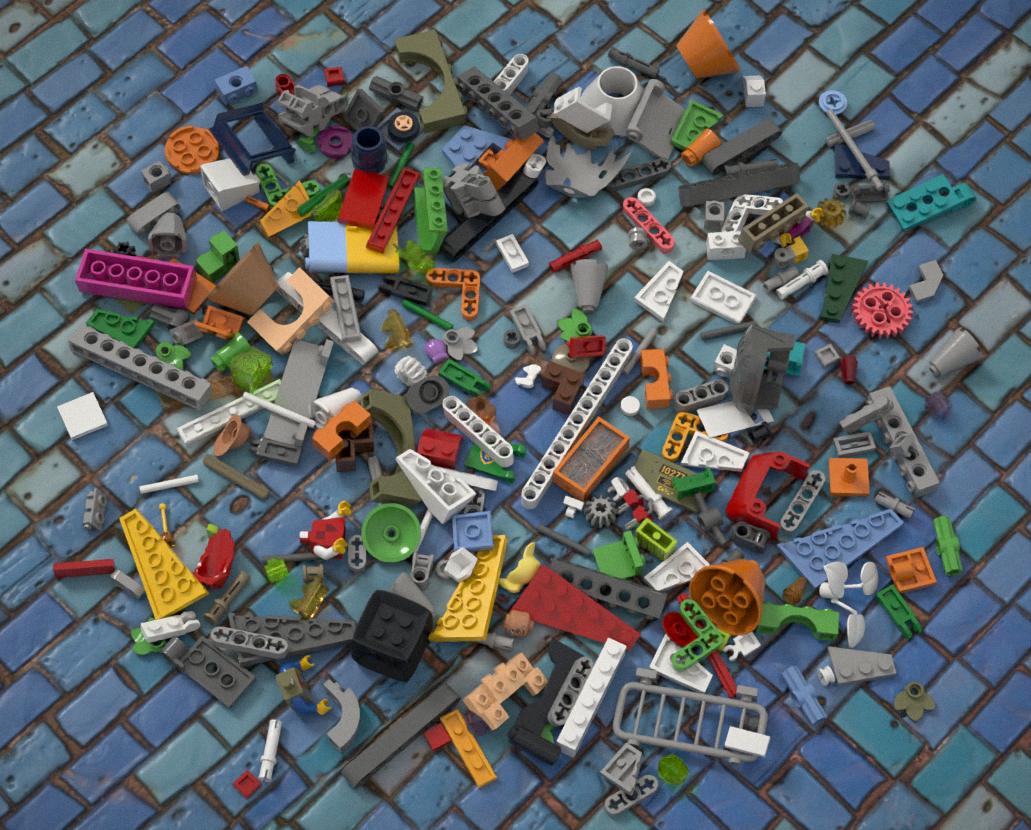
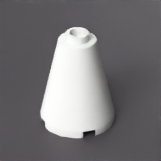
[308,388,362,429]

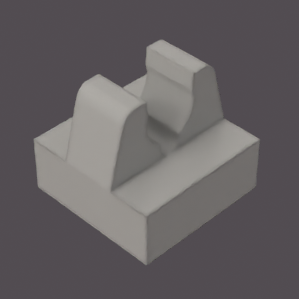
[889,433,917,458]

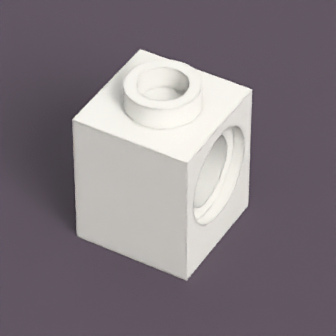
[713,344,737,378]

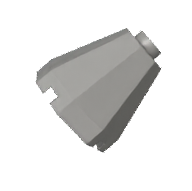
[148,213,187,259]

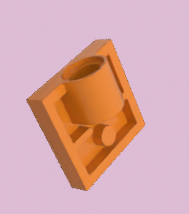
[885,547,937,594]

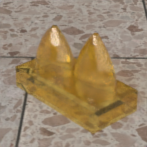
[381,308,414,348]
[289,577,329,620]

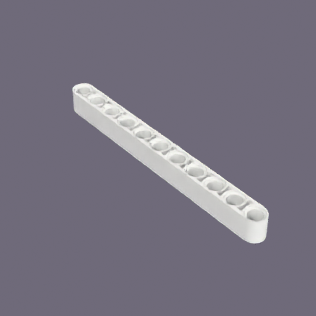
[521,338,633,510]

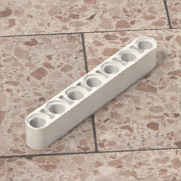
[276,272,378,365]

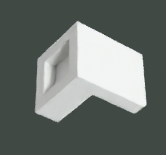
[444,547,478,583]

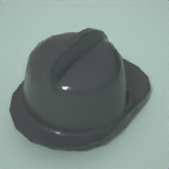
[406,375,450,413]

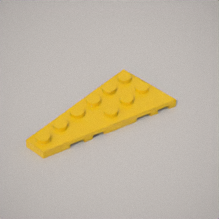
[119,509,209,620]

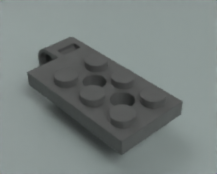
[160,635,256,710]

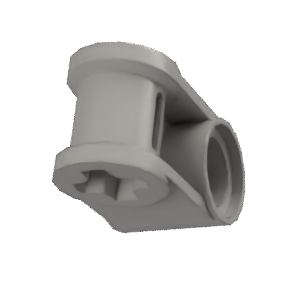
[411,552,434,591]

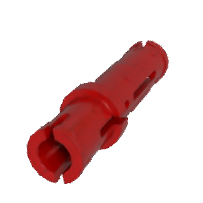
[548,239,603,273]

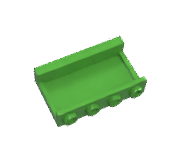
[413,167,448,255]

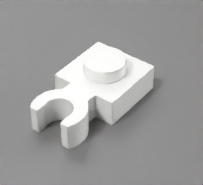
[723,632,761,662]

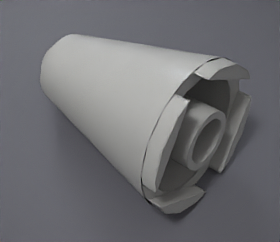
[571,259,608,313]
[929,327,983,377]
[388,572,436,618]

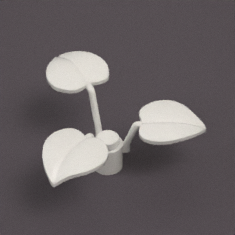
[820,562,879,649]

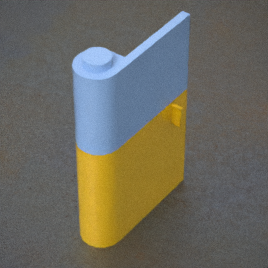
[305,221,399,274]

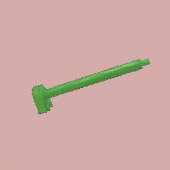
[297,93,348,154]

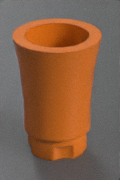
[681,129,722,167]

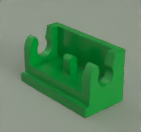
[671,467,716,500]

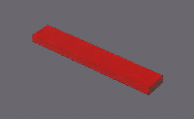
[366,167,420,254]

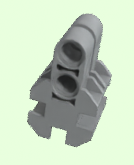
[278,85,348,136]
[442,163,505,218]

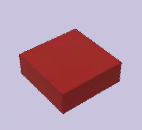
[324,66,345,87]
[423,723,451,752]
[232,770,262,800]

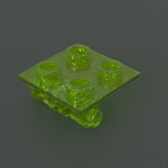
[392,240,435,274]

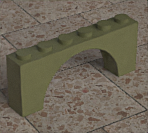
[394,29,468,134]
[360,389,421,509]

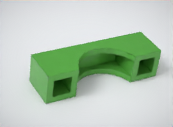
[756,602,839,642]

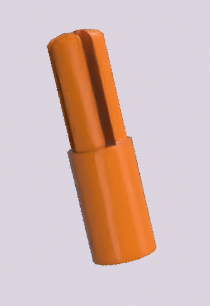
[245,196,270,211]

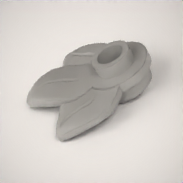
[443,327,478,361]

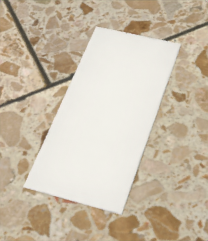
[697,401,774,438]

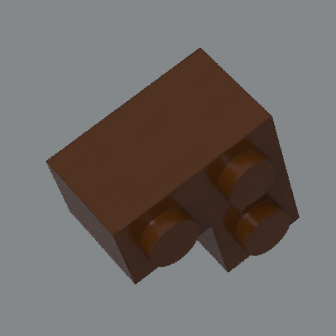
[542,361,585,416]
[335,424,374,472]

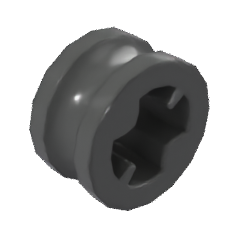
[833,182,850,200]
[503,329,520,349]

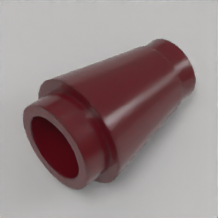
[839,355,858,384]

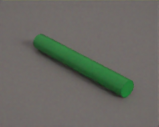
[388,142,415,189]
[402,299,454,330]

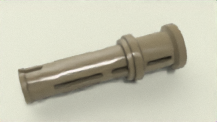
[203,571,251,626]

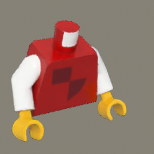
[300,500,351,560]

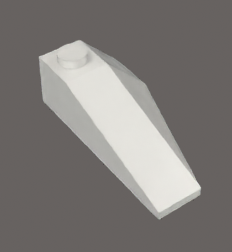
[395,449,476,524]

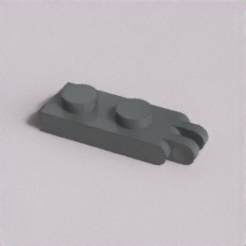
[248,438,303,467]

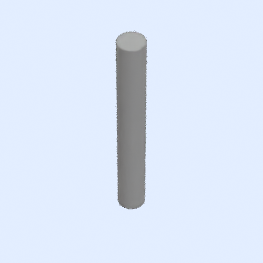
[622,329,657,376]

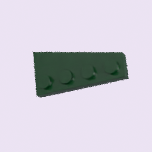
[821,254,868,323]

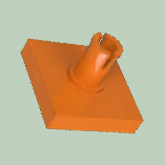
[828,458,870,497]

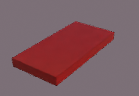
[338,169,390,229]

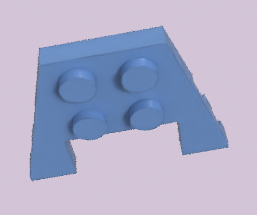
[442,125,514,169]

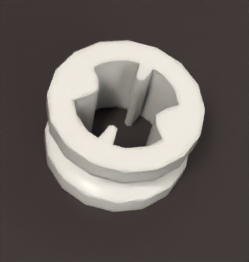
[818,666,835,686]

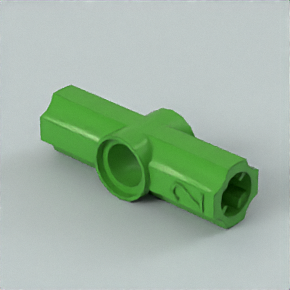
[933,516,963,577]

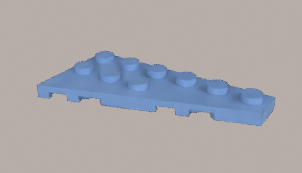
[776,509,904,591]

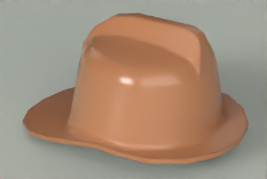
[213,414,251,457]

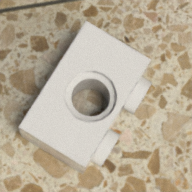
[706,231,746,260]

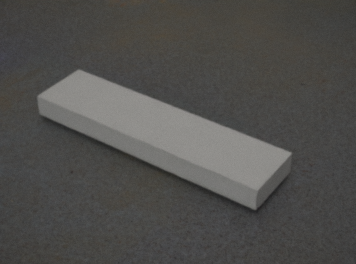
[330,275,361,343]

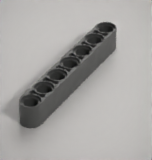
[678,163,801,207]
[340,683,461,789]

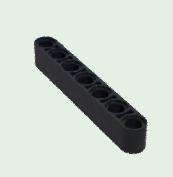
[439,170,538,262]

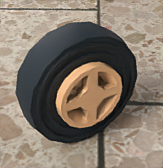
[387,111,420,142]

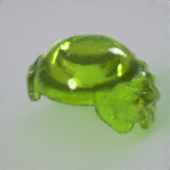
[657,754,689,785]

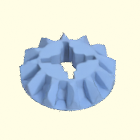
[819,90,847,116]

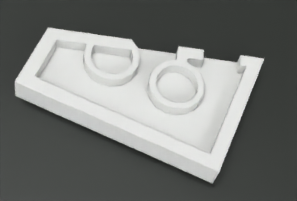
[634,261,683,322]
[681,431,749,472]

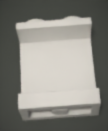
[554,87,612,133]

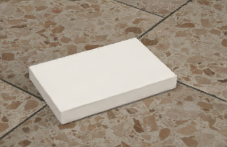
[690,271,757,325]

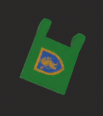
[464,442,526,483]

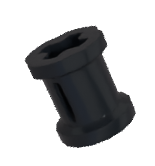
[747,421,773,445]

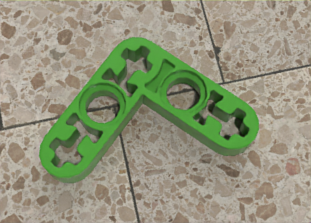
[256,164,320,209]
[671,599,722,672]

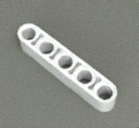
[442,396,514,467]

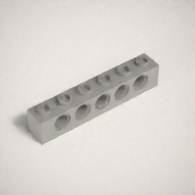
[866,386,940,498]

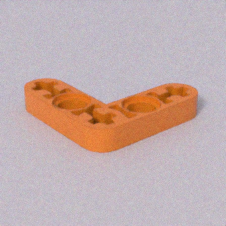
[426,268,480,321]

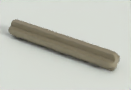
[202,454,270,500]

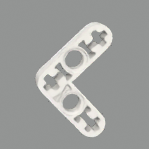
[721,194,783,232]

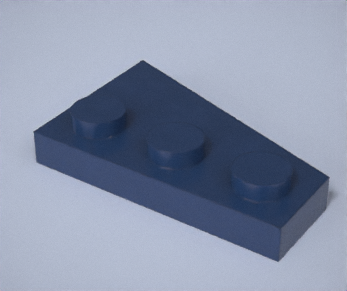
[834,144,890,180]

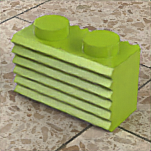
[635,518,678,561]

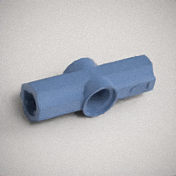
[781,665,827,726]

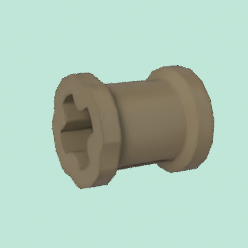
[303,564,324,583]

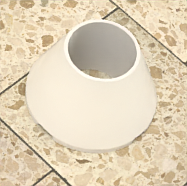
[580,66,644,137]

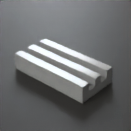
[833,431,876,458]

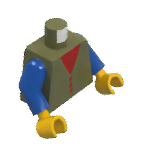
[275,655,331,715]

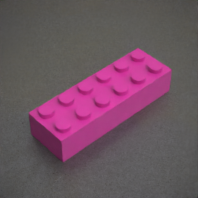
[75,249,197,309]

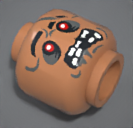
[503,610,534,638]

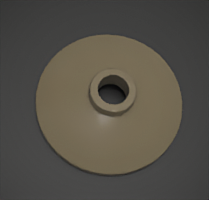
[552,344,590,373]

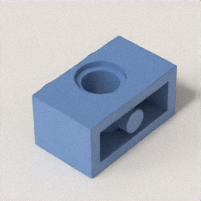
[215,66,257,106]

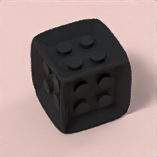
[351,590,433,682]

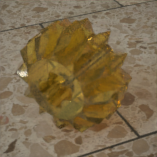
[817,197,847,229]

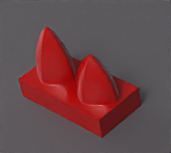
[566,335,606,357]

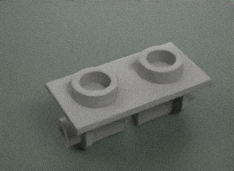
[83,488,107,531]

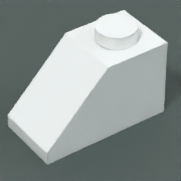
[742,75,766,107]

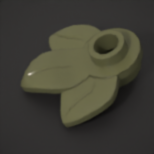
[894,682,935,722]

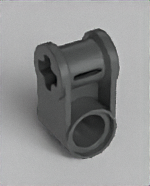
[731,522,771,554]

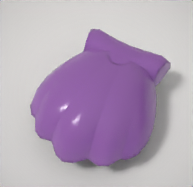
[424,339,449,365]

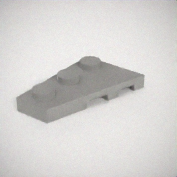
[827,646,897,686]

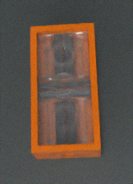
[552,416,630,502]

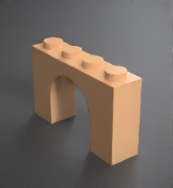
[247,267,335,356]

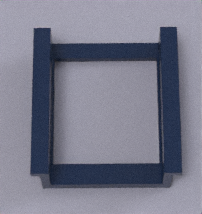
[209,103,296,176]

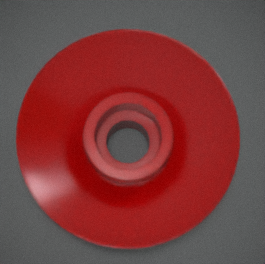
[663,612,697,647]

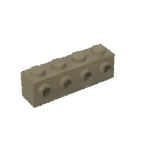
[738,193,809,253]

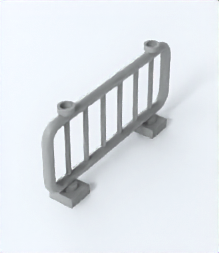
[613,668,768,766]

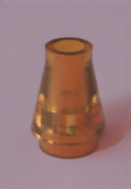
[782,576,808,605]

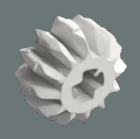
[395,356,427,387]

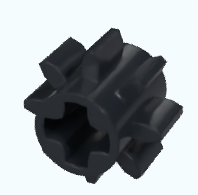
[113,241,136,257]

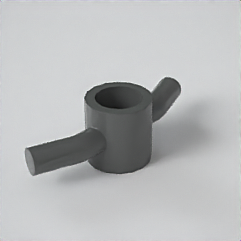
[693,491,728,547]

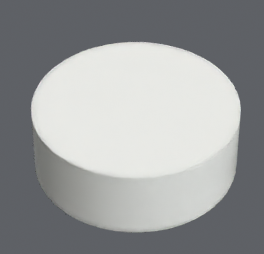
[637,188,656,207]
[620,396,640,416]

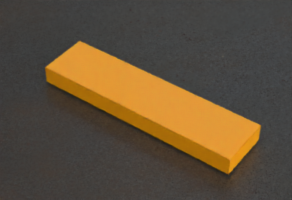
[440,709,497,789]

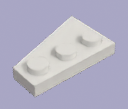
[644,542,710,592]
[649,634,713,694]

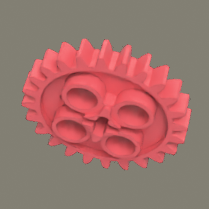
[851,282,913,339]

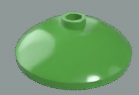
[362,503,421,563]

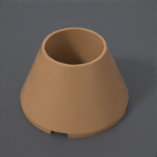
[207,243,279,316]

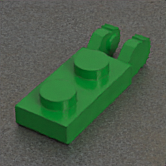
[438,359,492,400]
[875,585,922,640]

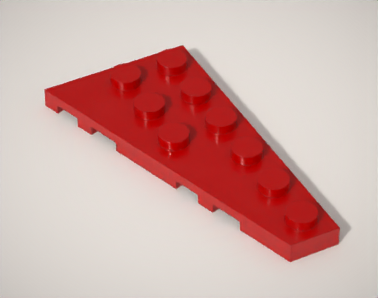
[509,564,641,651]

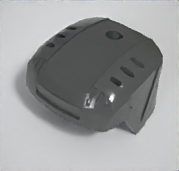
[729,325,795,415]

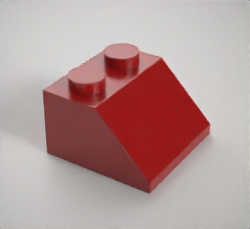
[417,428,463,470]

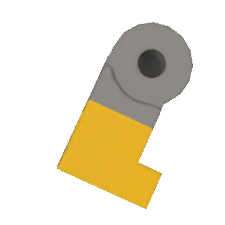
[773,236,809,269]

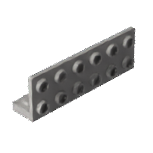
[264,339,334,446]

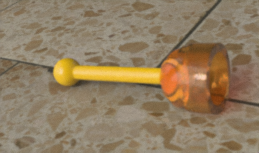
[159,503,175,547]

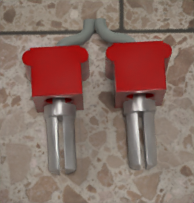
[617,489,654,531]

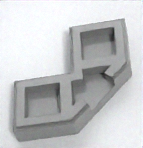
[909,260,943,303]

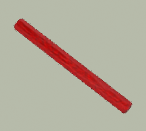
[677,593,737,699]

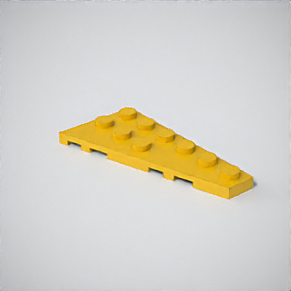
[428,535,508,642]

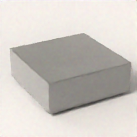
[814,344,841,369]

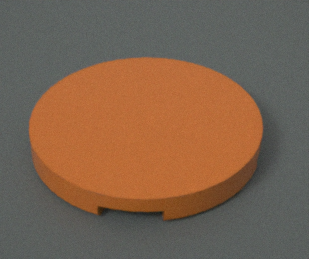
[164,125,219,174]

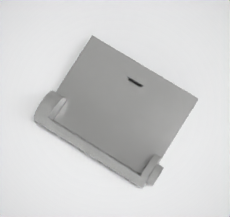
[626,79,686,159]

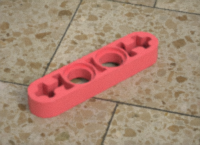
[623,197,675,253]

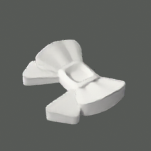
[515,364,542,388]

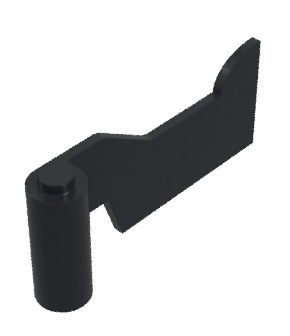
[507,638,593,766]

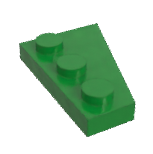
[86,309,155,349]

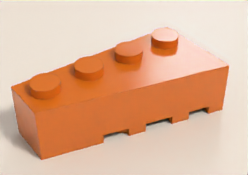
[483,133,544,192]

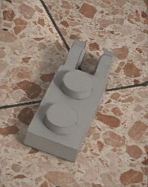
[509,304,546,355]
[840,396,894,433]

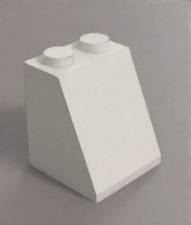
[200,158,261,212]

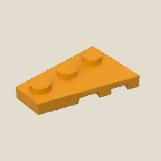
[259,180,317,238]

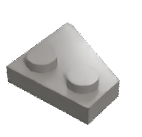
[600,743,643,796]

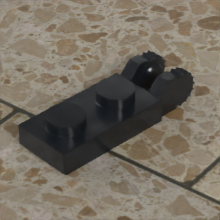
[378,274,433,306]

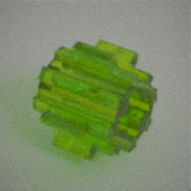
[264,557,289,584]

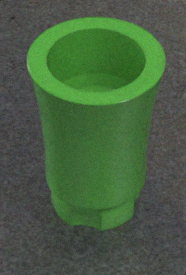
[210,332,254,373]

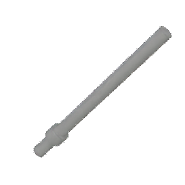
[826,109,884,191]

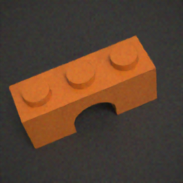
[640,349,673,409]
[312,400,371,461]

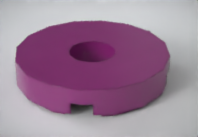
[318,126,353,159]

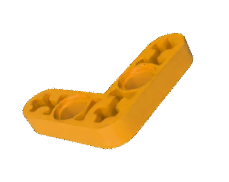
[662,412,729,463]

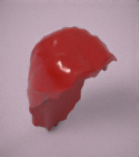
[193,528,235,589]

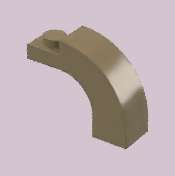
[549,111,615,150]

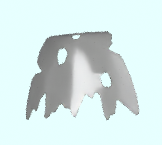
[545,136,631,198]

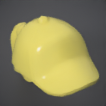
[498,542,541,593]

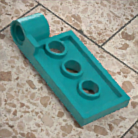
[887,174,977,232]

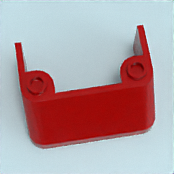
[725,452,810,541]

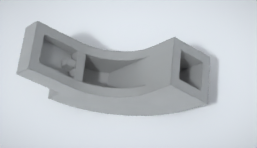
[323,679,361,755]

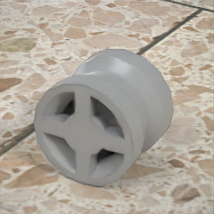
[628,227,647,250]

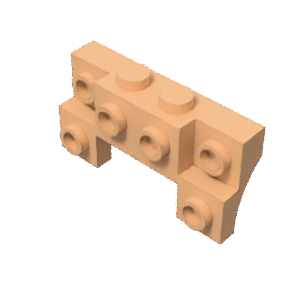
[463,652,548,730]

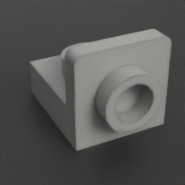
[169,319,204,345]

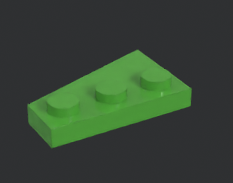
[670,100,723,151]

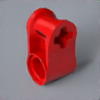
[275,74,296,97]

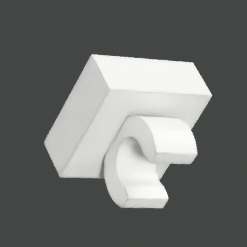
[607,477,630,502]
[563,496,586,519]

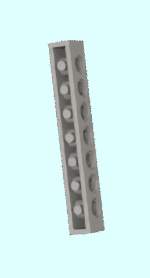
[68,324,213,411]

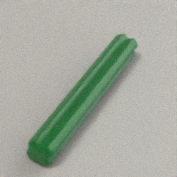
[296,175,351,217]

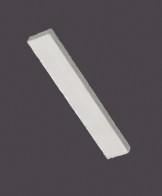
[177,379,281,446]

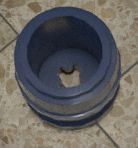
[351,126,388,173]

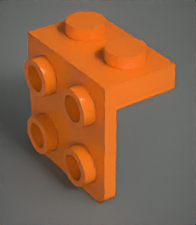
[194,305,245,340]

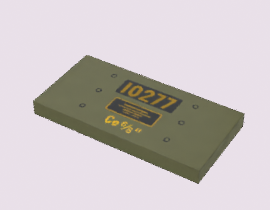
[626,450,708,515]

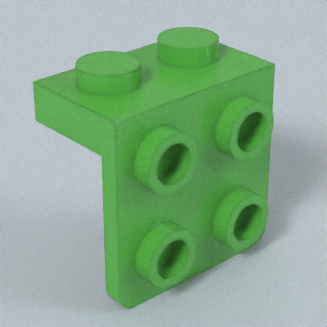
[593,530,645,579]

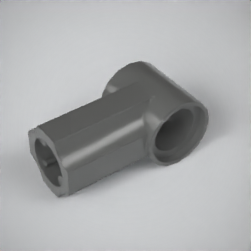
[149,304,190,330]

